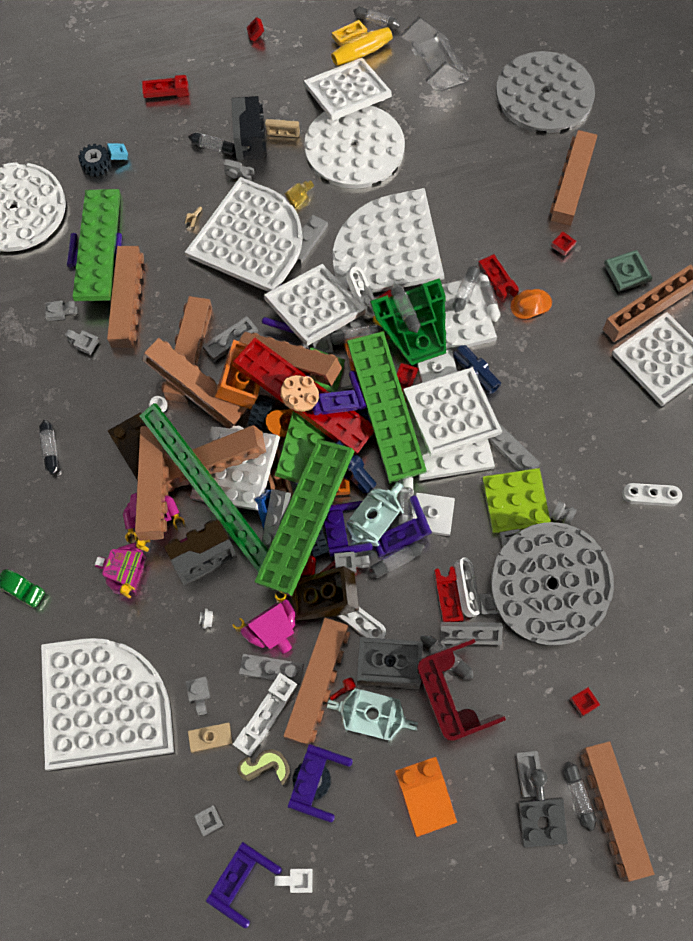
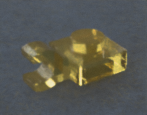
[284,180,314,208]

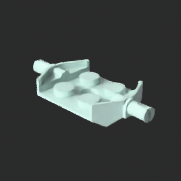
[346,482,404,546]
[327,688,418,742]

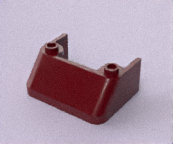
[417,639,506,741]

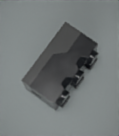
[231,96,266,161]

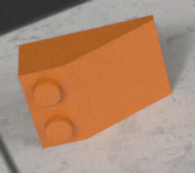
[215,339,260,409]
[395,757,457,837]

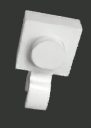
[274,869,312,893]

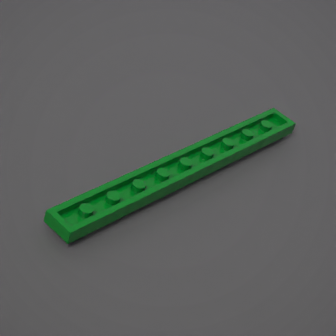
[140,403,268,572]

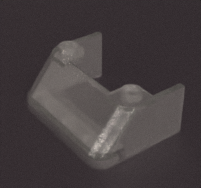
[400,16,470,91]

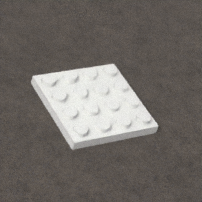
[304,58,392,120]
[264,264,366,346]
[442,279,497,351]
[612,312,693,406]
[403,367,502,457]
[408,408,495,481]
[190,426,280,511]

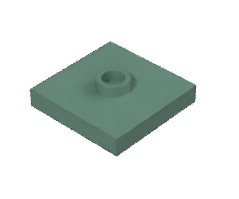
[604,250,653,292]

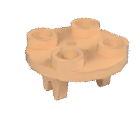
[281,375,319,412]

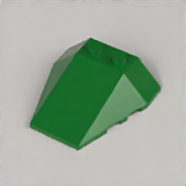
[370,278,446,365]

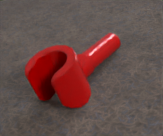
[330,677,356,701]

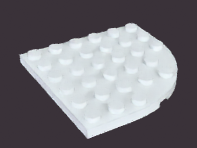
[185,177,303,292]
[333,188,444,295]
[41,638,174,771]

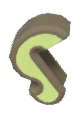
[237,749,291,787]

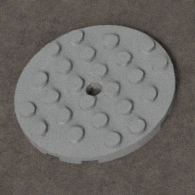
[496,51,595,133]
[491,522,614,645]

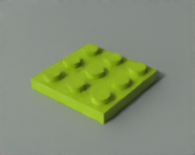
[482,468,551,534]

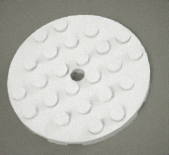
[304,105,405,189]
[0,162,66,252]

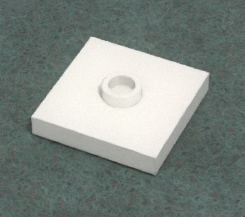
[417,349,457,383]
[413,493,455,537]

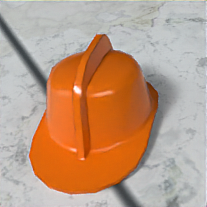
[511,289,552,319]
[266,409,293,437]

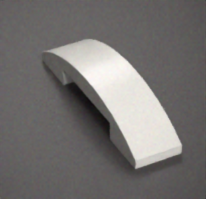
[233,673,297,757]

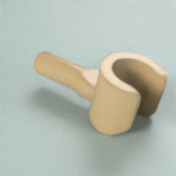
[185,207,202,227]

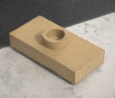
[265,119,300,137]
[188,722,233,753]

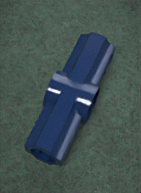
[453,345,501,394]
[335,440,377,495]

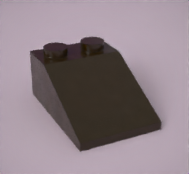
[108,412,146,481]
[292,566,359,621]

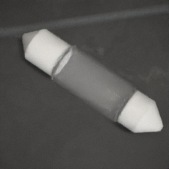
[477,273,501,322]
[398,477,414,525]

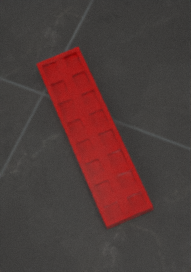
[232,338,374,455]

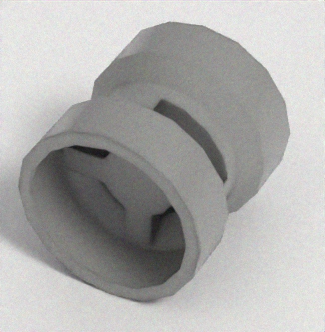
[551,501,577,525]

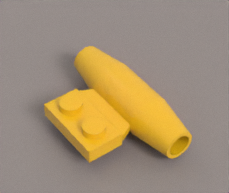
[331,20,393,66]

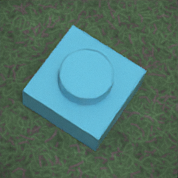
[107,143,128,160]

